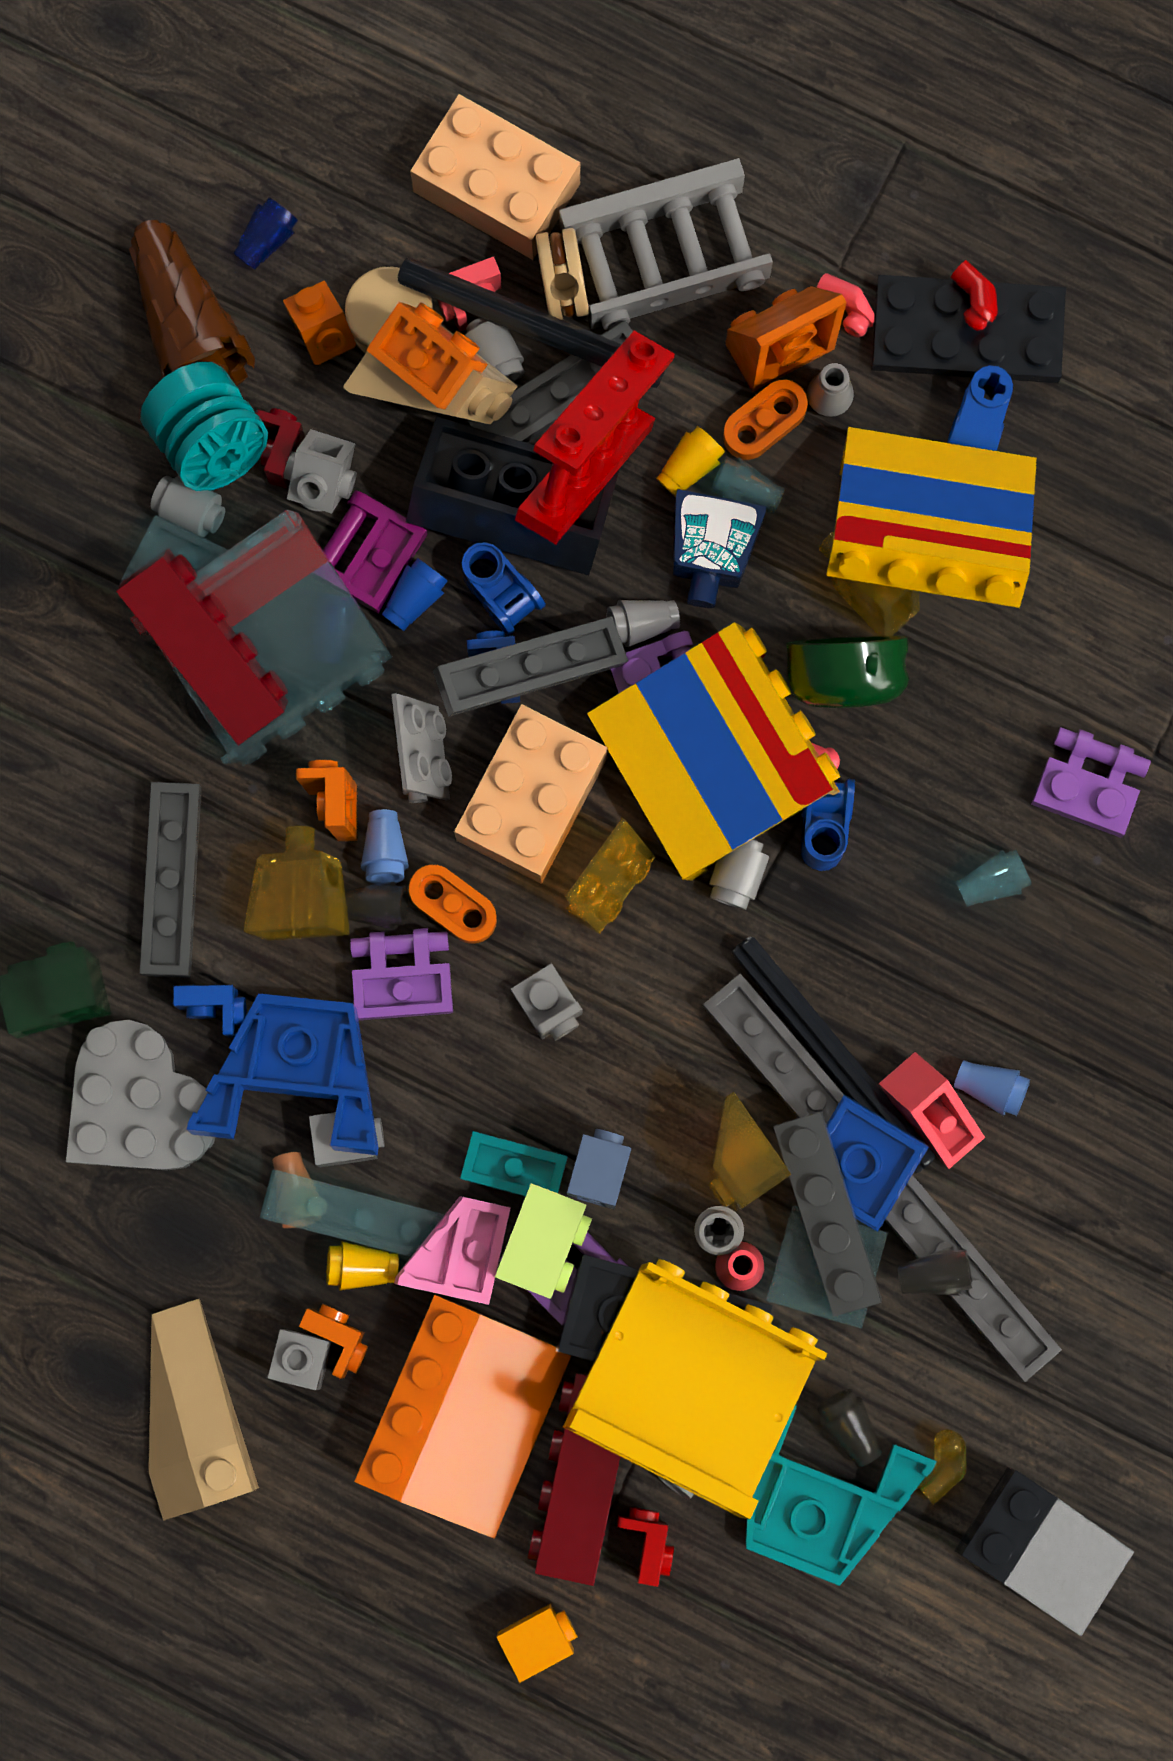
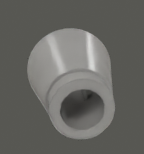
[807,363,854,417]
[606,600,680,647]
[694,1206,744,1255]

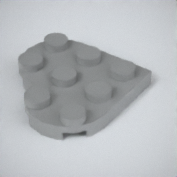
[66,1020,216,1170]

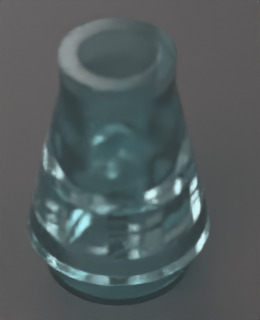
[711,457,785,514]
[956,849,1032,907]

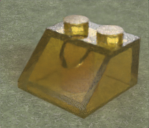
[708,1092,791,1212]

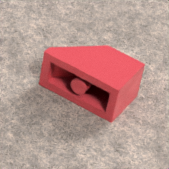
[879,1052,985,1169]

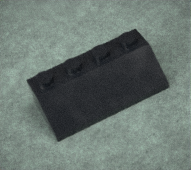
[406,416,619,576]

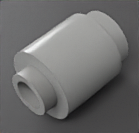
[465,317,525,383]
[151,476,225,538]
[709,840,769,910]

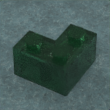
[0,942,111,1038]

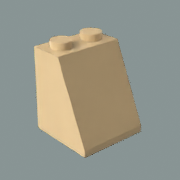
[343,325,518,425]

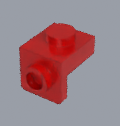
[617,1507,674,1587]

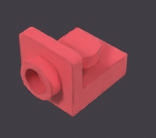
[437,256,501,332]

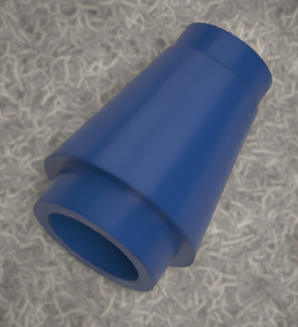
[382,558,448,631]

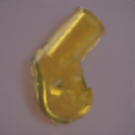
[918,1429,967,1505]

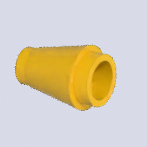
[656,426,725,497]
[326,1241,399,1291]

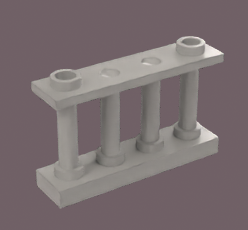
[559,158,773,330]

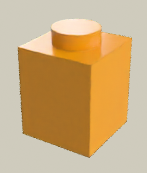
[496,1603,578,1683]

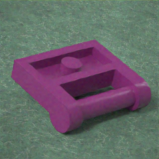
[310,490,427,614]

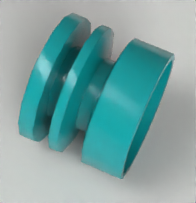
[140,362,268,491]

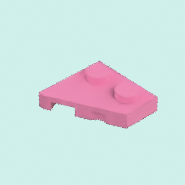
[394,1196,511,1305]

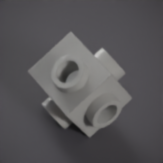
[284,429,357,514]

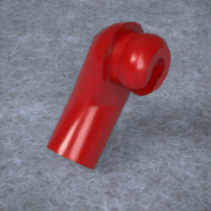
[950,260,998,331]

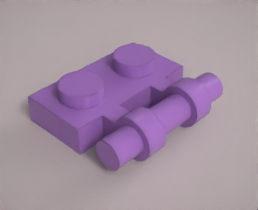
[1031,727,1151,838]
[351,928,453,1020]

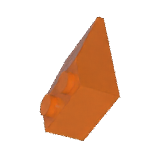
[726,286,847,392]

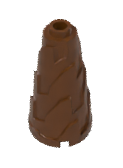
[129,220,255,386]

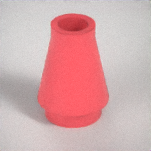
[715,1242,764,1291]

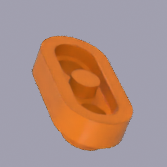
[723,380,808,460]
[409,865,497,944]

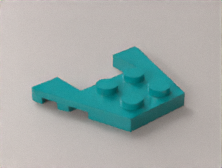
[745,1405,937,1586]

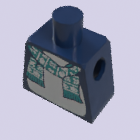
[673,489,767,608]

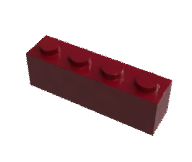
[116,548,288,746]
[528,1373,620,1586]

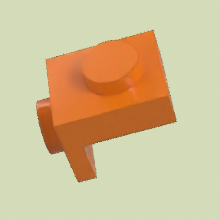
[283,280,356,365]
[299,1303,368,1379]

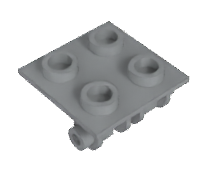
[392,693,452,803]

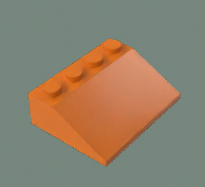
[354,1295,572,1538]

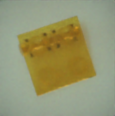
[565,818,655,934]

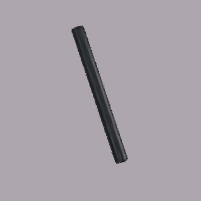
[398,257,666,388]
[732,936,935,1174]

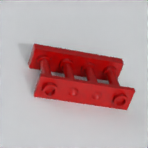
[515,330,675,545]

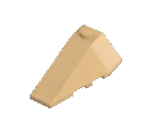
[149,1299,259,1521]

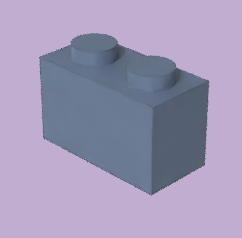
[567,1129,631,1210]

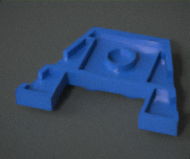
[187,993,379,1155]

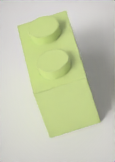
[495,1183,592,1299]

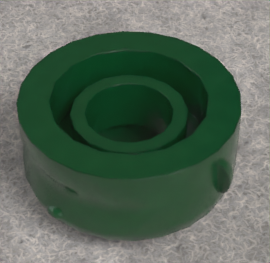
[786,635,909,708]

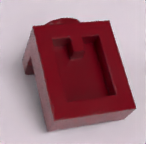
[255,408,305,489]

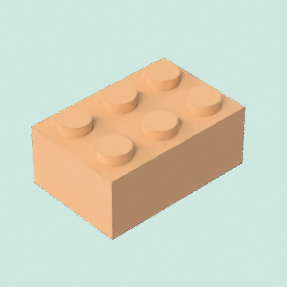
[410,94,580,260]
[454,704,608,884]

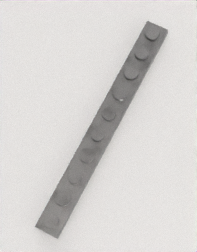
[703,973,1062,1382]

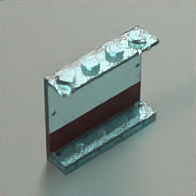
[130,510,392,766]

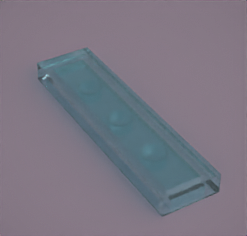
[260,1170,445,1257]

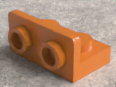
[366,302,488,410]
[296,760,357,841]

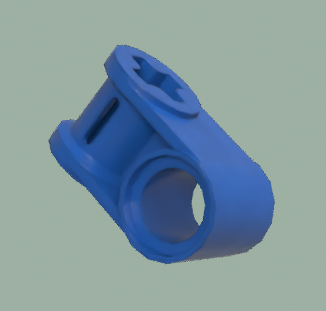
[947,365,1013,451]
[462,542,546,636]
[801,779,855,871]

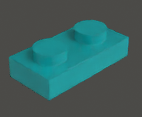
[460,1131,568,1197]

